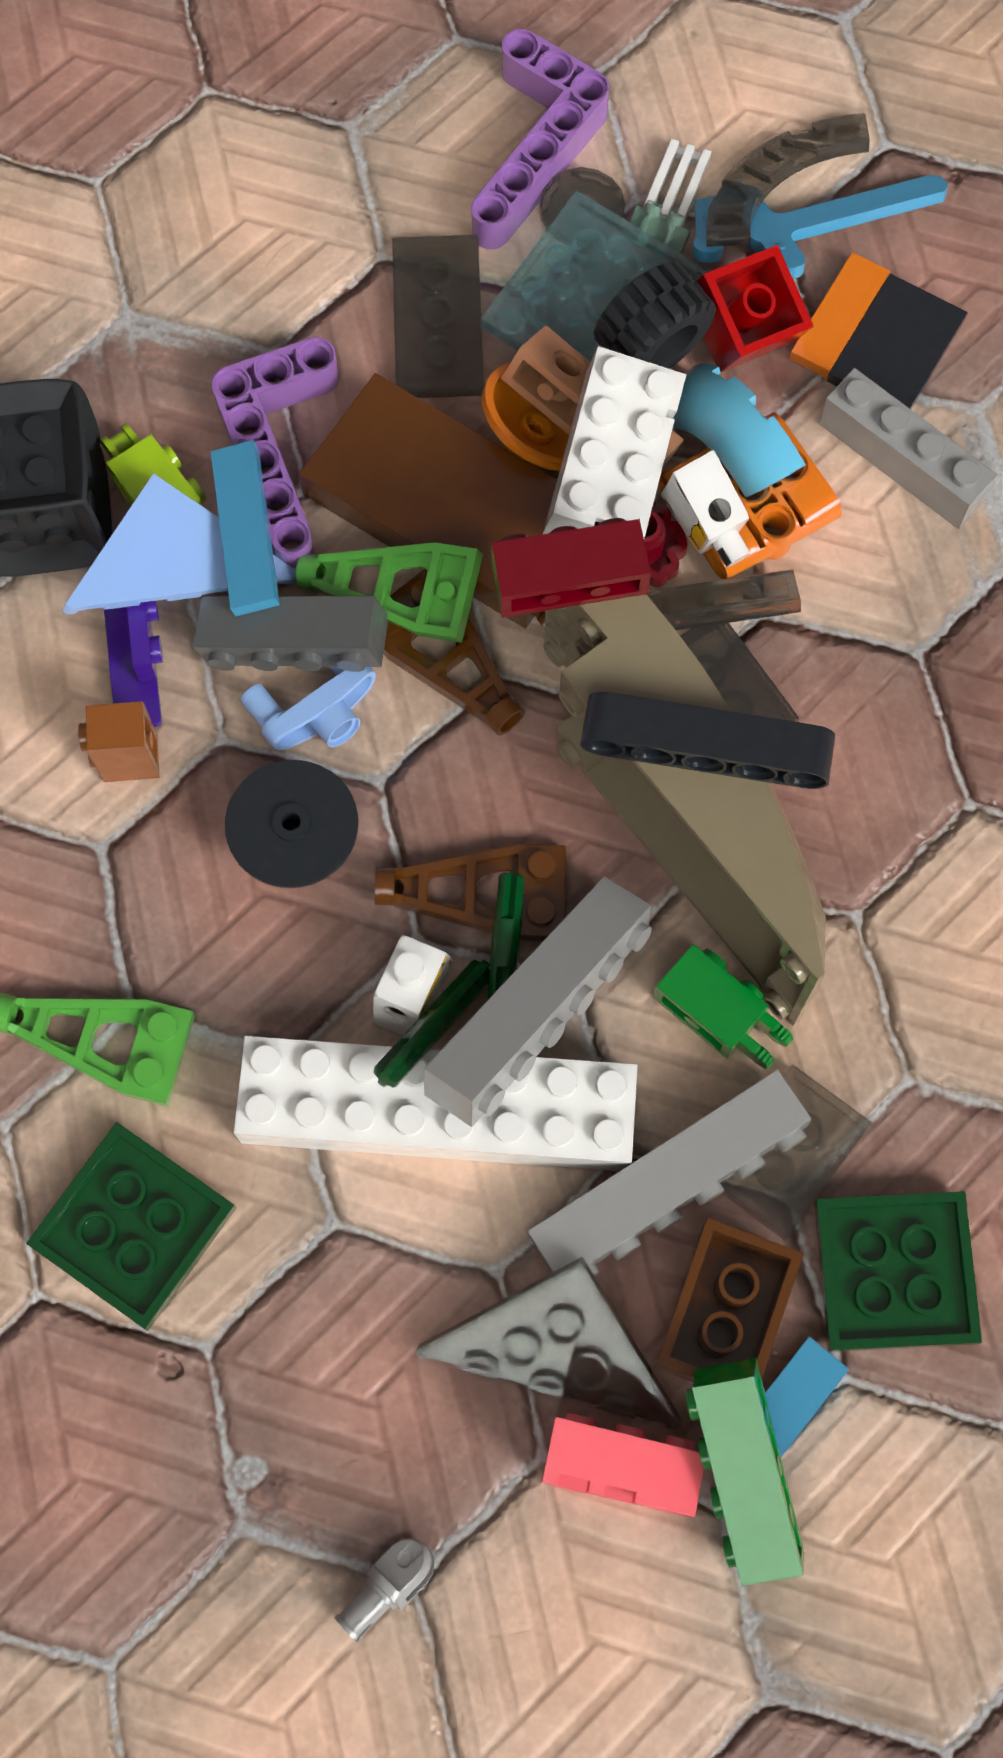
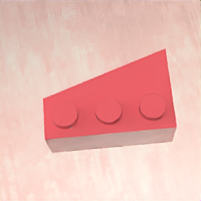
[541,1413,704,1518]

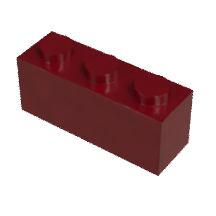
[491,518,651,618]

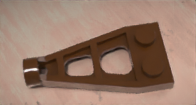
[384,569,525,736]
[375,844,566,941]

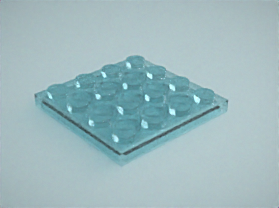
[480,190,710,362]

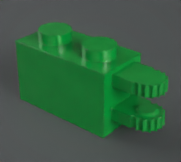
[653,944,794,1069]

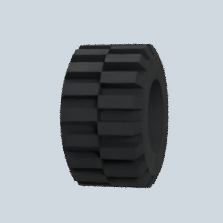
[593,261,716,369]

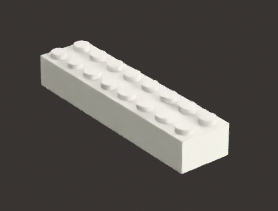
[234,1036,638,1172]

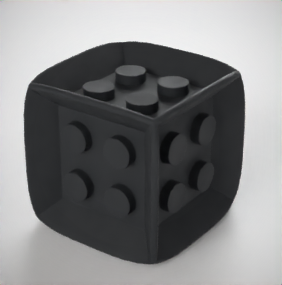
[0,379,112,577]

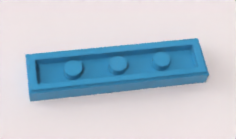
[210,440,280,616]

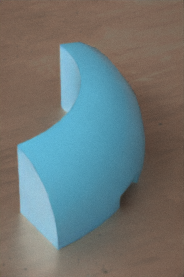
[673,363,806,498]

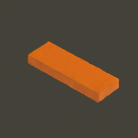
[789,252,891,378]

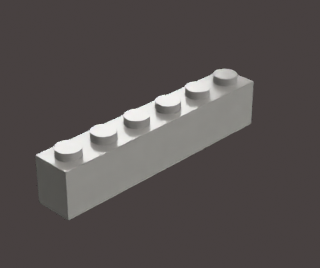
[424,876,652,1127]
[528,1070,811,1288]

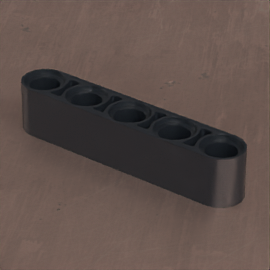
[580,692,835,789]

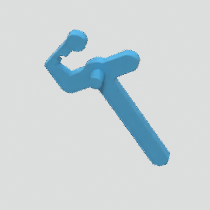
[693,175,948,279]

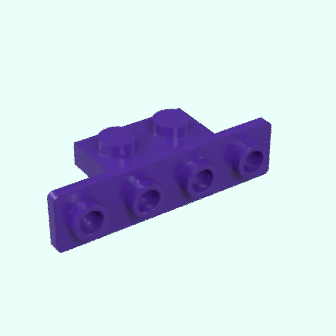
[104,600,163,727]

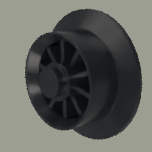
[225,760,359,888]

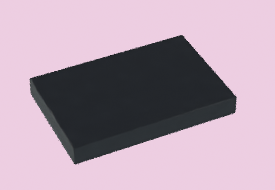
[827,273,968,409]

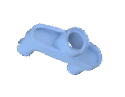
[241,667,376,750]

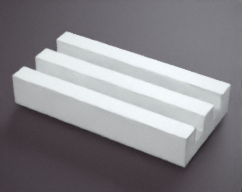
[644,138,712,225]

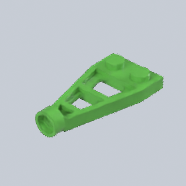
[296,542,483,643]
[0,992,196,1107]

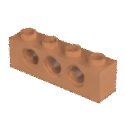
[501,325,684,469]

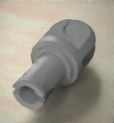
[334,1538,434,1643]

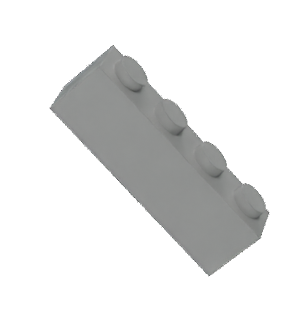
[819,368,997,529]

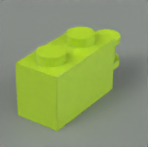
[100,423,207,506]

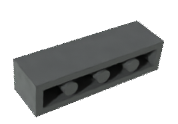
[193,596,388,672]

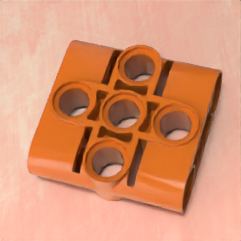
[658,412,842,581]

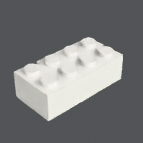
[543,346,686,537]

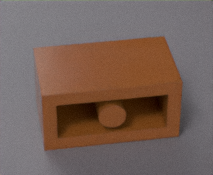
[78,701,160,782]

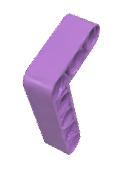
[471,29,609,249]
[212,337,339,569]

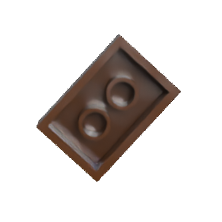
[653,1217,804,1382]

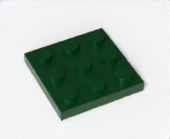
[26,1122,237,1331]
[814,1191,982,1352]

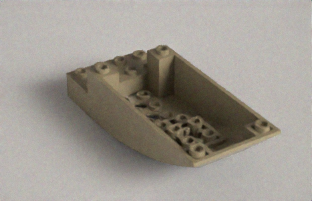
[543,595,826,1026]

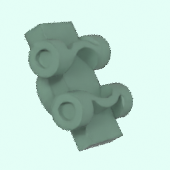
[627,200,692,260]

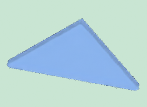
[61,473,296,615]

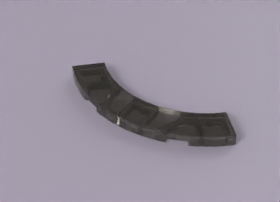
[706,113,870,247]

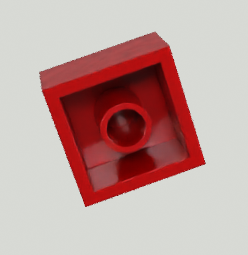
[696,245,814,372]

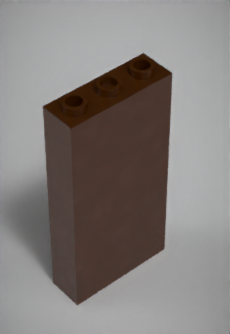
[299,373,599,629]

